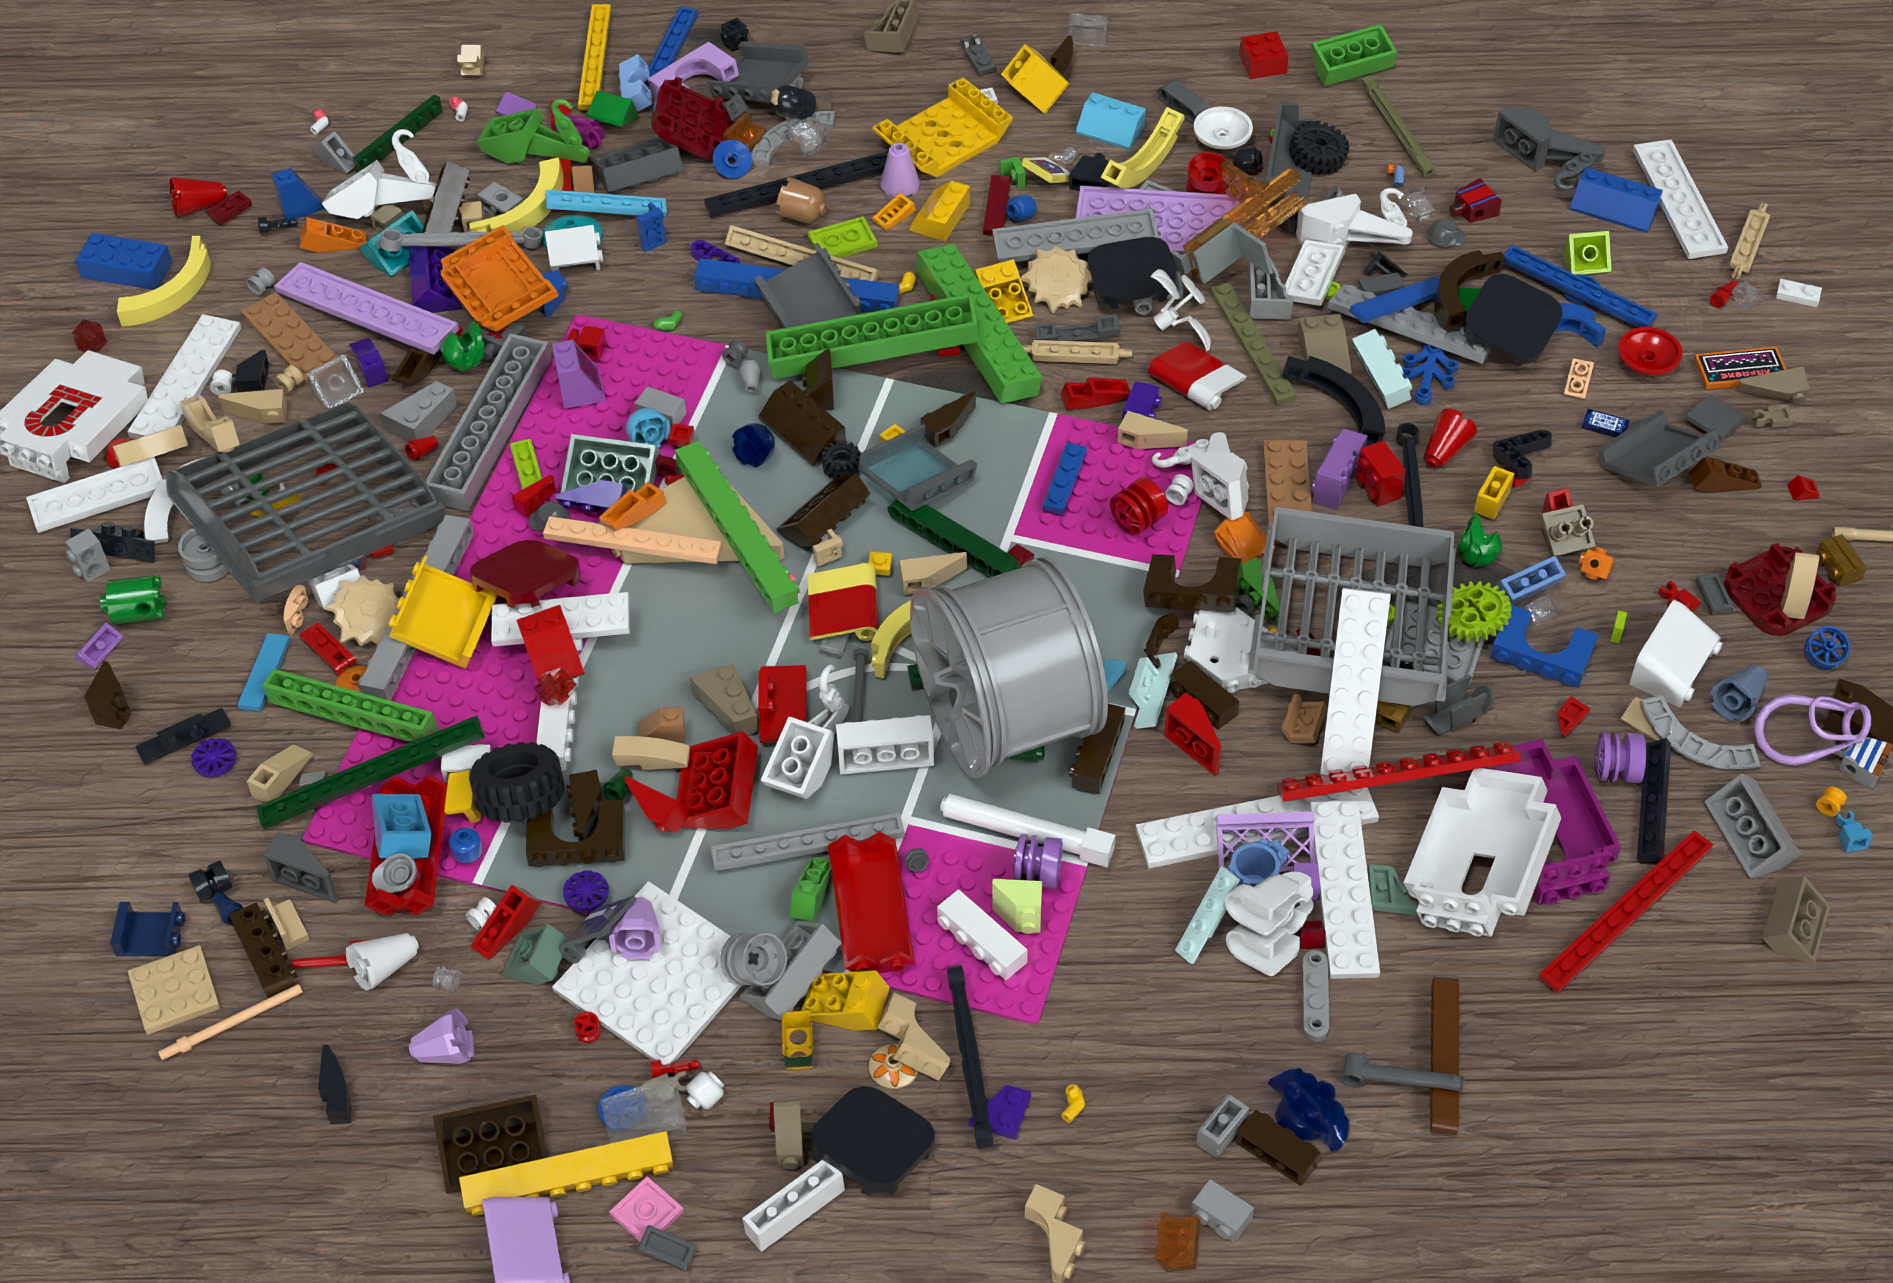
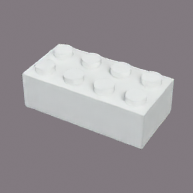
[836,715,934,775]

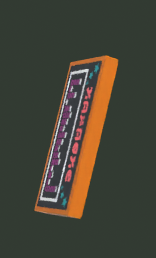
[1694,347,1787,390]

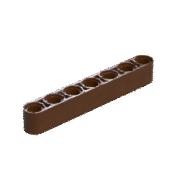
[1430,977,1459,1135]

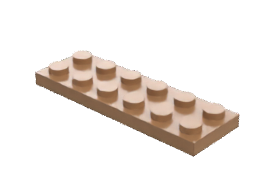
[241,292,342,385]
[1263,440,1312,544]

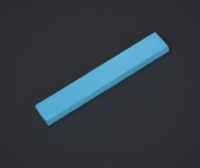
[545,190,667,217]

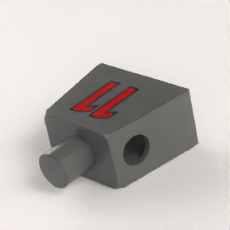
[481,322,527,361]

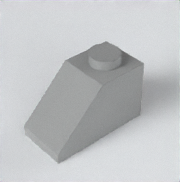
[312,131,355,174]

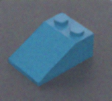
[372,794,431,859]

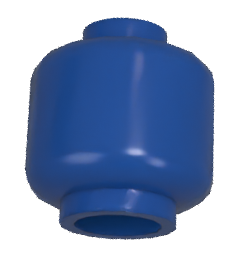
[1006,194,1036,222]
[449,827,482,863]

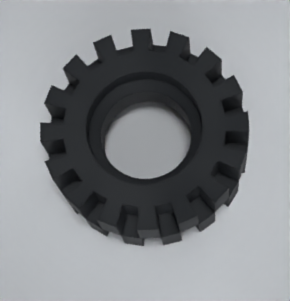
[822,440,861,479]

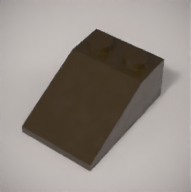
[1822,679,1893,751]

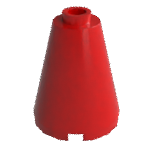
[169,177,227,217]
[1423,408,1477,469]

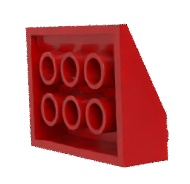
[676,731,758,829]

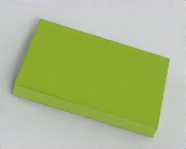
[807,216,878,258]

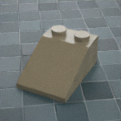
[1297,314,1352,375]

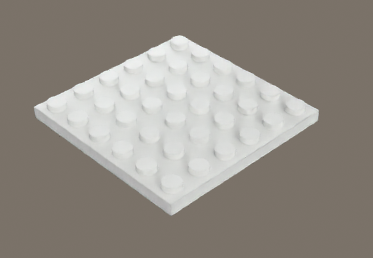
[552,881,742,1065]

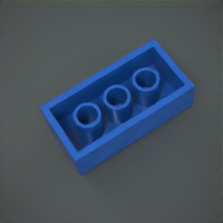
[75,233,173,290]

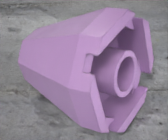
[609,897,662,960]
[409,1008,475,1064]

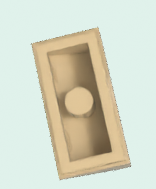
[1620,697,1661,741]

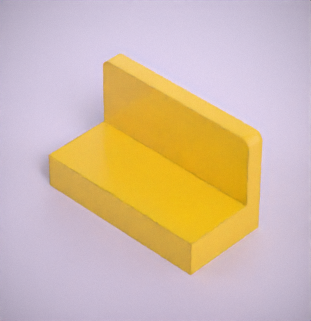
[444,770,481,823]

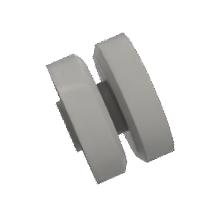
[178,528,229,582]

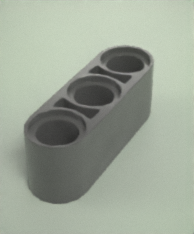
[1157,80,1209,123]

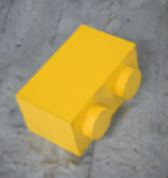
[1474,466,1514,520]

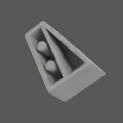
[1248,257,1293,319]
[380,381,457,442]

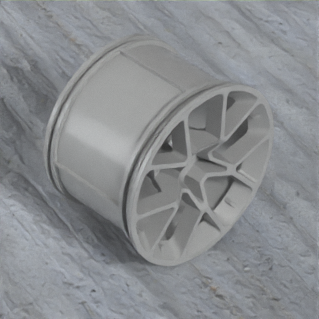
[910,556,1108,778]

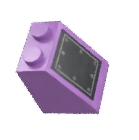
[552,340,606,409]

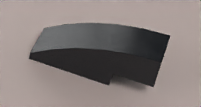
[318,1045,352,1124]

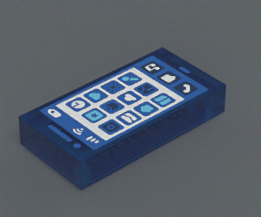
[1582,409,1630,438]

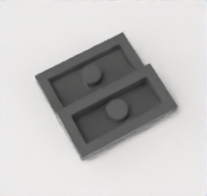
[1685,394,1747,441]

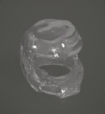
[779,116,827,158]

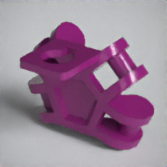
[552,114,605,151]

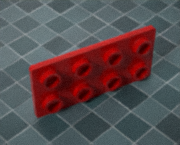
[758,665,807,743]

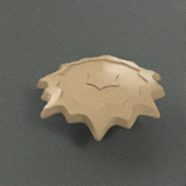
[1020,246,1092,314]
[324,575,400,646]

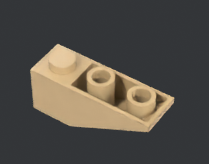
[1117,411,1188,449]
[900,552,967,595]
[247,744,313,803]

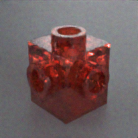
[72,319,107,353]
[534,667,577,706]

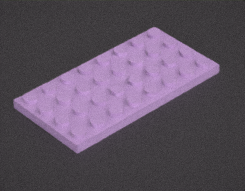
[1076,186,1240,255]

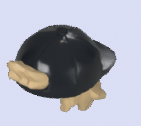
[771,84,816,120]

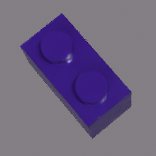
[1122,381,1162,420]

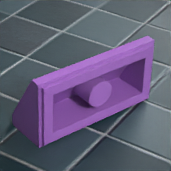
[496,92,538,116]
[74,623,124,669]

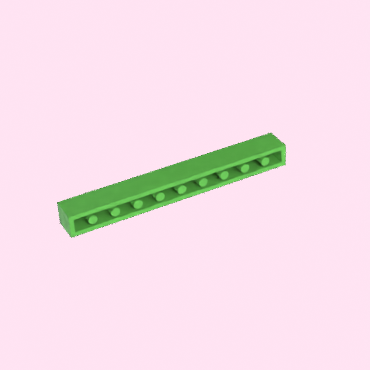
[675,441,800,614]

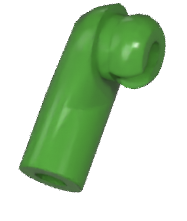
[653,310,682,331]

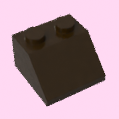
[802,349,834,410]
[84,661,131,730]

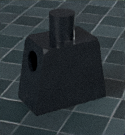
[1069,153,1109,191]

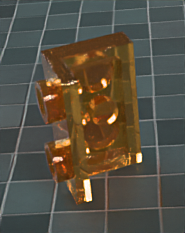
[724,112,767,151]
[1154,1212,1201,1272]

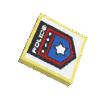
[1021,157,1070,183]

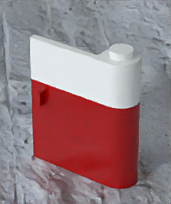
[1148,341,1246,411]

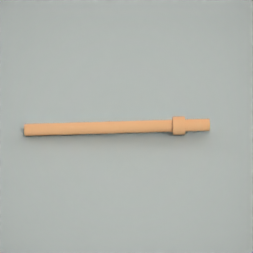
[158,984,303,1060]

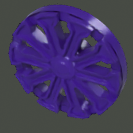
[191,738,237,777]
[563,870,609,912]

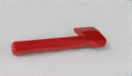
[292,939,369,969]

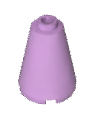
[880,143,920,198]

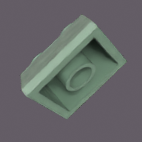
[502,923,567,985]

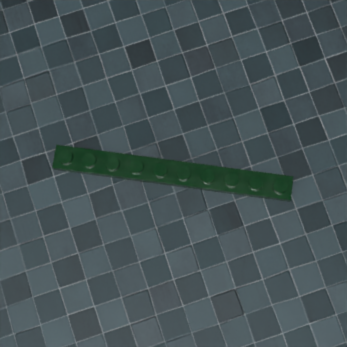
[256,715,486,829]

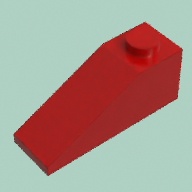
[625,776,690,833]
[471,884,542,960]

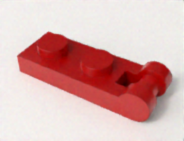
[299,622,357,676]

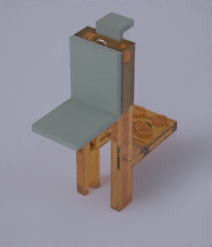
[1170,161,1308,284]

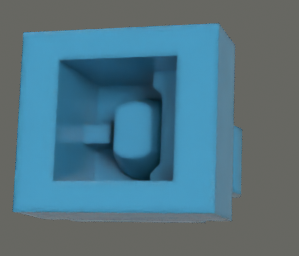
[1835,810,1873,853]

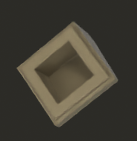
[814,99,832,112]

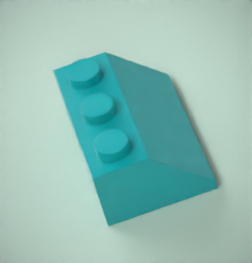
[359,210,423,277]

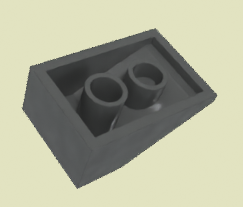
[263,832,338,904]

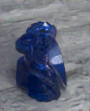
[1268,1068,1350,1152]

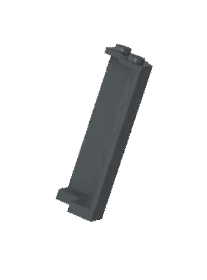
[1265,102,1318,205]

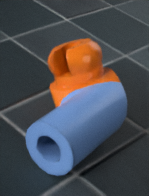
[1387,163,1404,187]

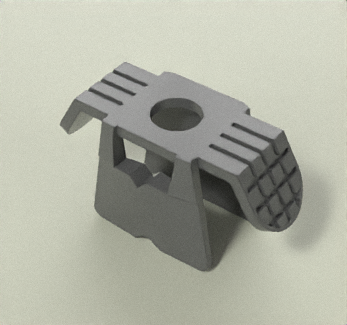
[1422,675,1494,736]

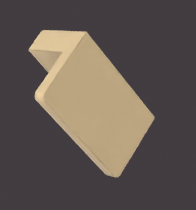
[263,898,310,950]

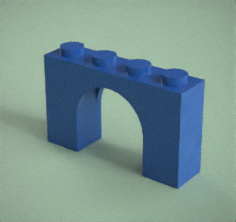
[1490,605,1598,688]

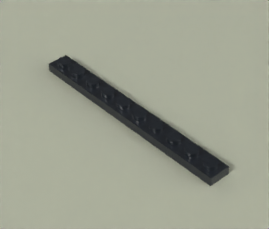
[704,151,889,218]

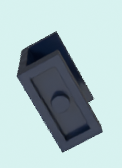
[110,902,186,957]

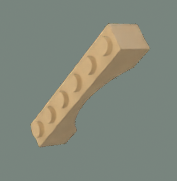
[179,395,240,453]

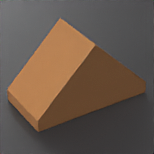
[572,165,595,193]

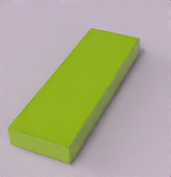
[510,439,545,490]

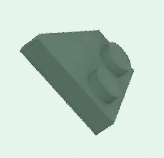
[1367,864,1418,915]

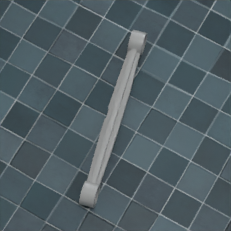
[380,227,543,251]

